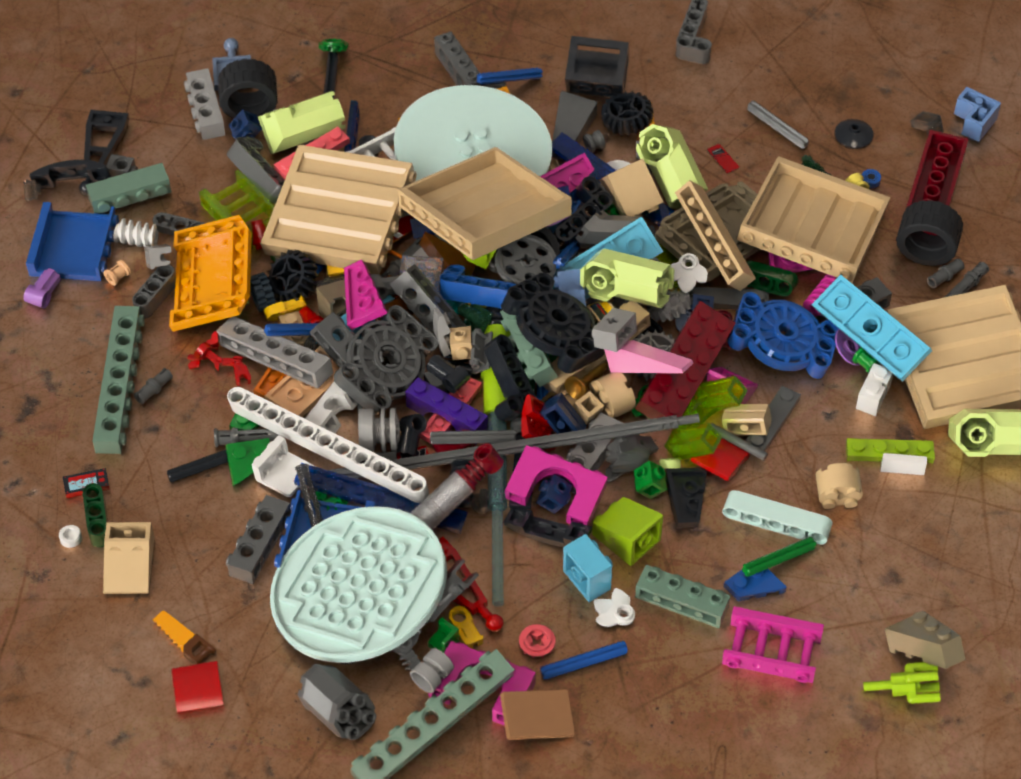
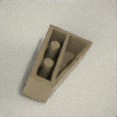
[316,274,371,319]
[885,611,966,669]

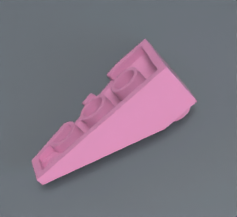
[604,340,693,373]

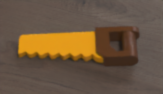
[153,611,216,664]

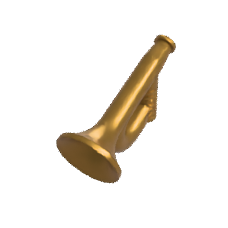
[565,359,609,400]

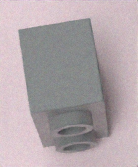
[592,308,637,352]

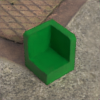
[427,617,460,653]

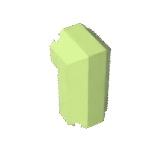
[258,91,346,154]
[636,124,708,209]
[580,248,675,309]
[948,409,1021,457]

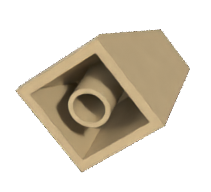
[599,158,663,217]

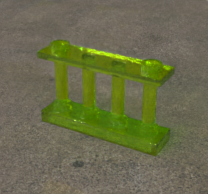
[199,170,275,249]

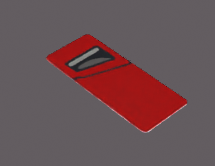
[707,144,739,173]

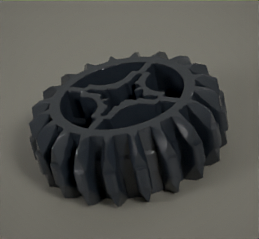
[601,90,654,136]
[267,250,319,302]

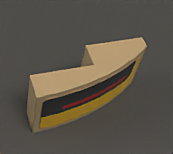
[586,300,614,323]

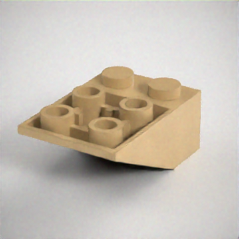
[103,522,155,594]

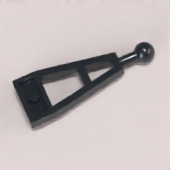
[79,110,129,196]

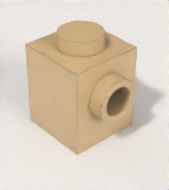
[450,326,473,360]

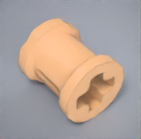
[103,259,131,286]

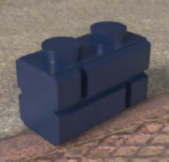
[540,392,587,434]

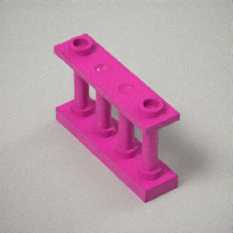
[722,606,824,683]

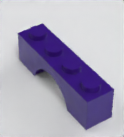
[405,377,488,445]

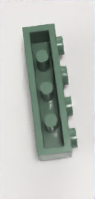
[86,163,171,214]
[500,310,558,387]
[635,565,731,629]

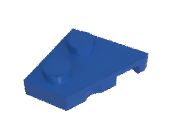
[723,569,787,602]

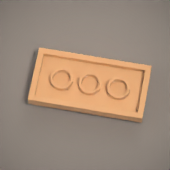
[264,346,347,417]

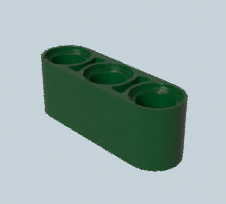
[746,261,799,297]
[82,483,108,548]

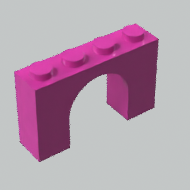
[505,445,608,526]
[428,641,536,726]

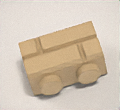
[722,404,772,435]

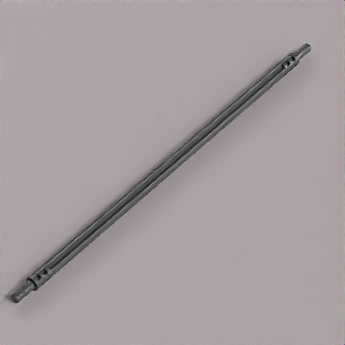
[302,414,700,486]

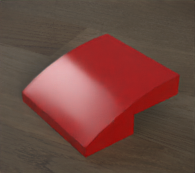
[521,394,556,453]
[691,433,750,481]
[171,661,224,713]

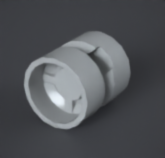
[410,648,454,693]

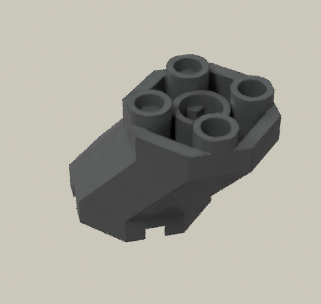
[575,210,646,249]
[297,664,376,740]

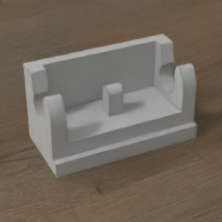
[144,244,172,269]

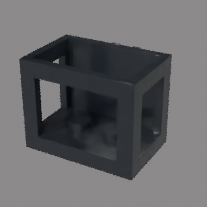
[565,36,630,98]

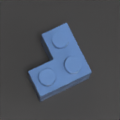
[954,87,1001,142]
[554,269,586,306]

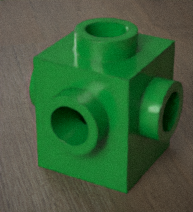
[634,460,667,499]

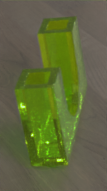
[664,376,748,460]

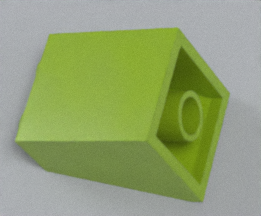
[592,497,663,566]

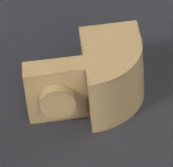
[562,389,604,425]

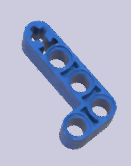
[440,265,516,309]

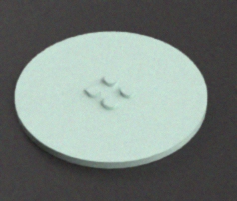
[394,85,552,182]
[270,506,447,663]

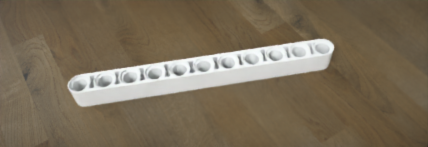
[227,387,429,503]

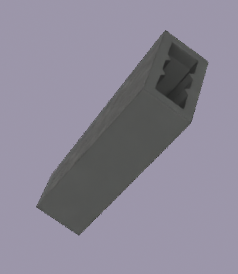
[552,91,598,162]

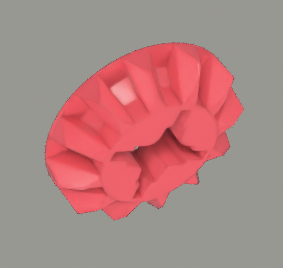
[519,624,555,658]

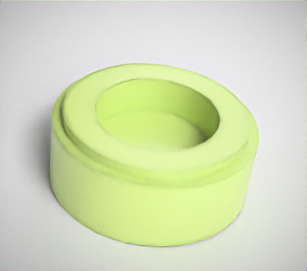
[659,458,681,469]

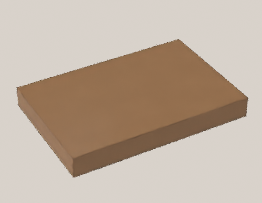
[500,690,575,740]

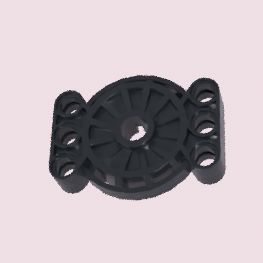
[501,273,605,373]

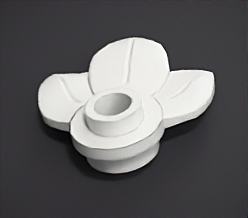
[671,253,708,293]
[594,588,635,627]

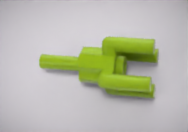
[863,662,941,704]

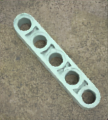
[722,490,833,545]

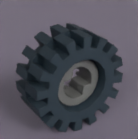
[250,272,275,312]

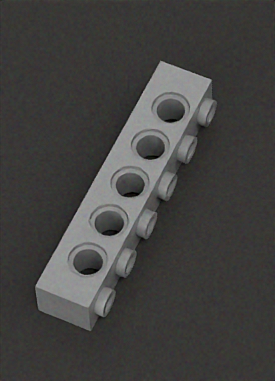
[217,316,333,389]

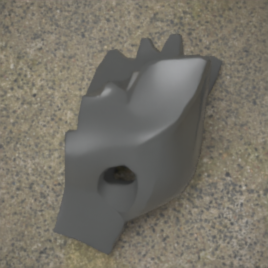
[605,434,659,483]

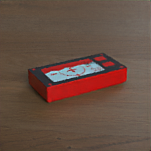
[63,468,110,498]

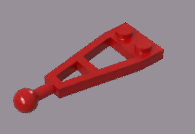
[438,537,504,632]

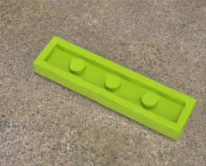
[846,438,935,463]

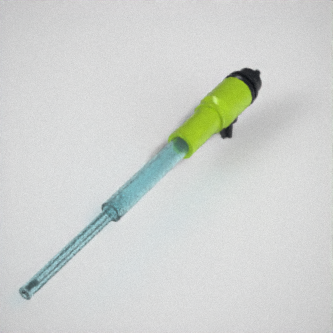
[479,306,519,606]

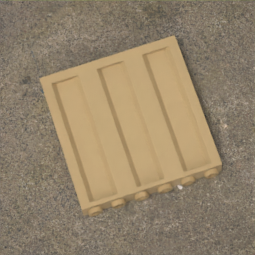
[260,145,417,275]
[398,147,572,260]
[737,156,891,283]
[886,285,1021,429]

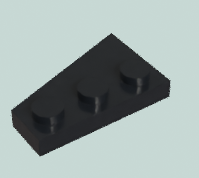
[665,468,708,528]

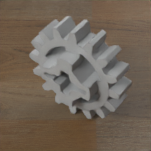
[646,288,692,322]

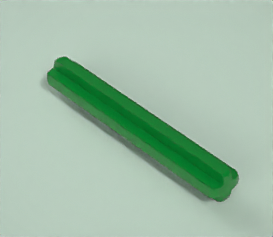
[742,537,817,576]

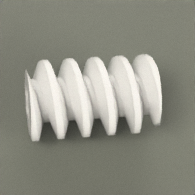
[113,218,159,247]

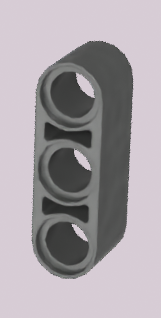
[132,264,176,319]

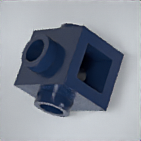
[229,109,262,140]
[536,474,572,514]

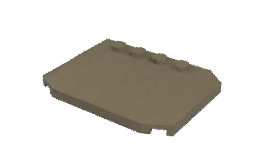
[655,181,761,281]

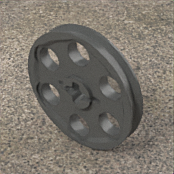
[495,234,557,284]

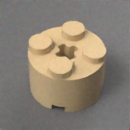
[589,372,636,418]
[815,463,863,509]

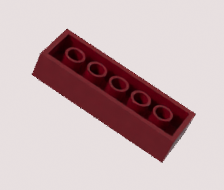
[905,130,969,235]
[634,301,736,431]

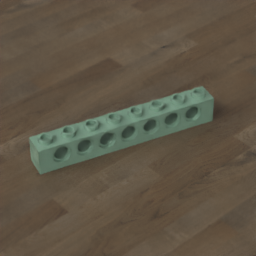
[92,306,145,454]
[350,649,515,779]

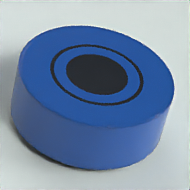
[862,169,881,188]

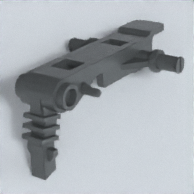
[392,559,479,671]

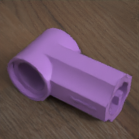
[24,268,61,308]

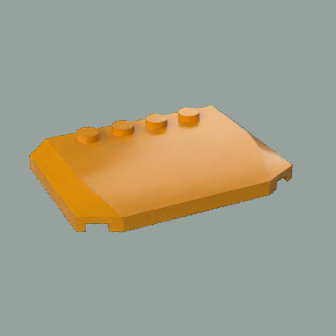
[169,215,252,332]

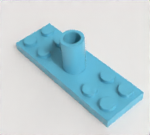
[553,217,663,300]
[812,274,932,382]

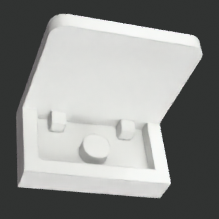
[251,435,315,497]

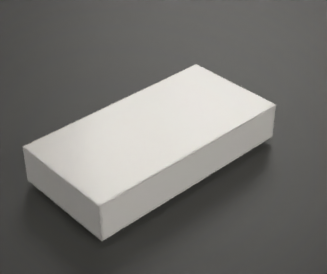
[880,453,927,475]

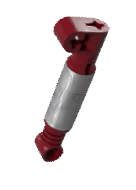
[410,443,503,530]

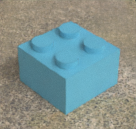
[563,534,613,602]

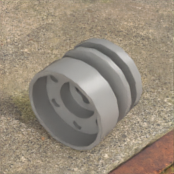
[358,408,400,453]

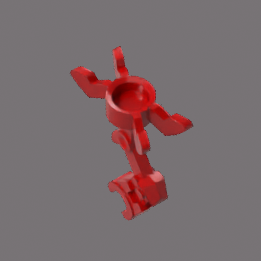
[187,331,251,387]

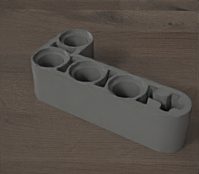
[676,0,712,64]
[227,137,285,204]

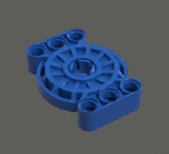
[728,292,839,379]

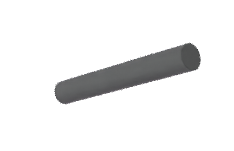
[708,423,768,461]

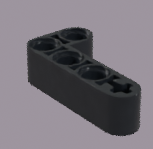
[553,176,613,250]
[484,334,536,422]

